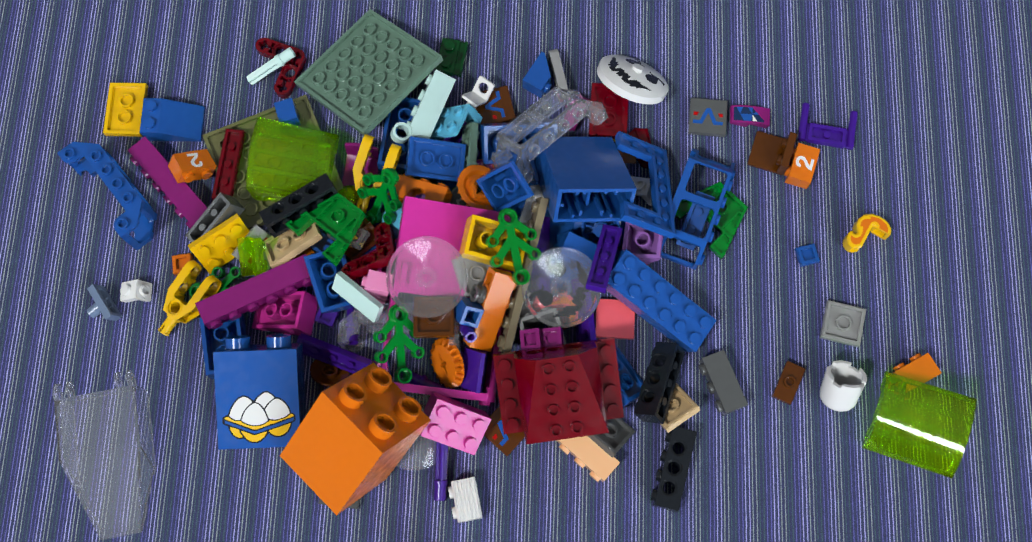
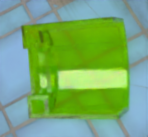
[246,117,339,202]
[862,371,977,478]

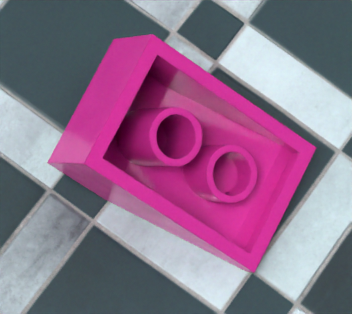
[252,291,318,336]

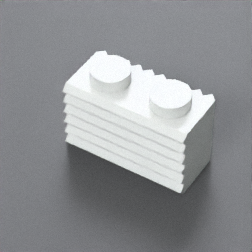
[448,477,483,523]

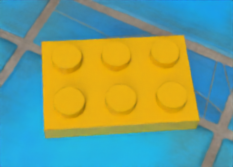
[103,83,148,137]
[188,213,250,274]

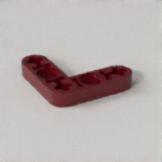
[255,38,306,98]
[341,222,397,280]

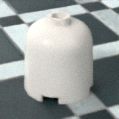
[820,360,867,412]

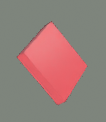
[595,299,635,340]

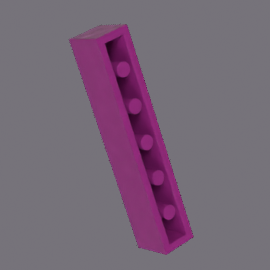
[128,137,207,229]
[195,254,312,329]

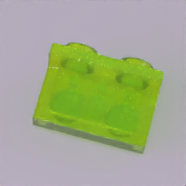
[237,236,268,276]

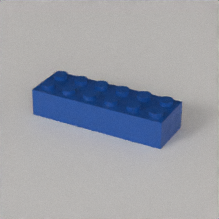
[607,249,717,352]

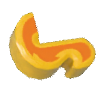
[842,214,891,253]

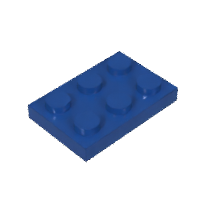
[405,136,466,182]

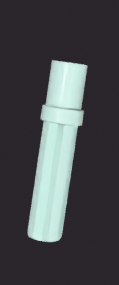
[247,47,296,85]

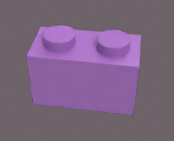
[622,222,663,265]

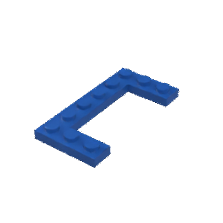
[615,131,676,239]

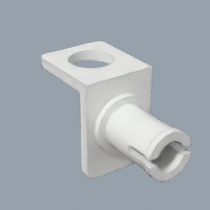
[462,76,495,109]

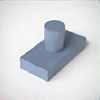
[87,284,122,321]

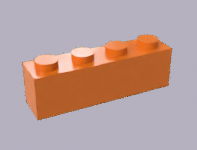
[463,267,516,352]

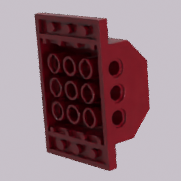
[493,337,624,445]

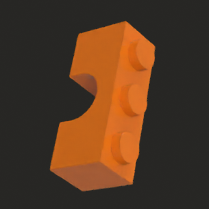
[388,174,453,203]

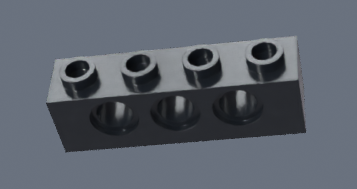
[259,173,338,238]
[634,342,685,424]
[650,427,697,512]

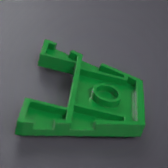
[675,182,748,259]
[285,193,366,266]

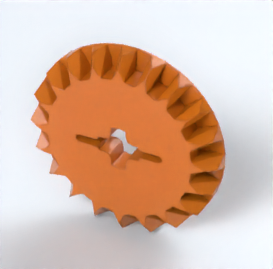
[456,165,494,210]
[430,338,464,389]

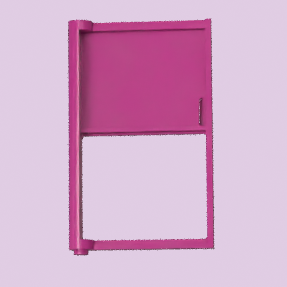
[380,196,511,406]

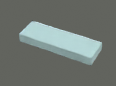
[332,271,384,323]

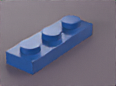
[676,191,715,251]

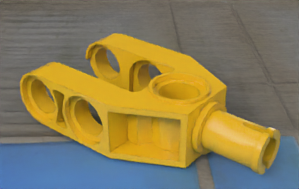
[353,134,402,213]
[158,260,222,336]

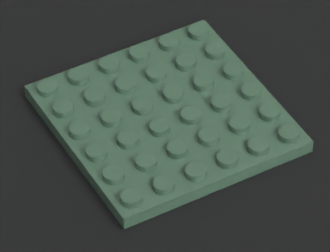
[294,9,443,136]

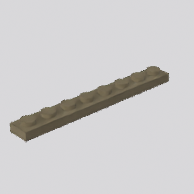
[497,197,549,353]

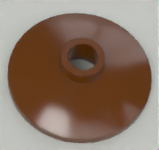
[310,359,349,386]

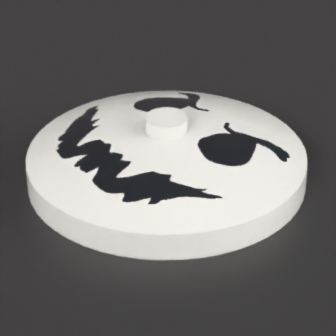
[597,55,668,104]

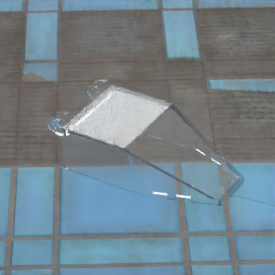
[52,370,156,540]

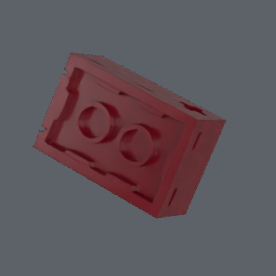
[588,83,628,144]

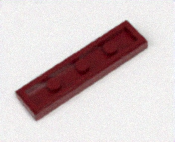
[212,128,246,200]

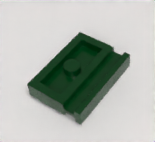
[435,38,469,77]

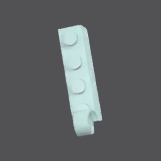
[390,69,456,144]

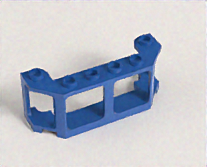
[57,142,158,251]
[661,148,736,270]

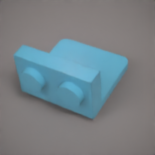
[431,104,483,140]

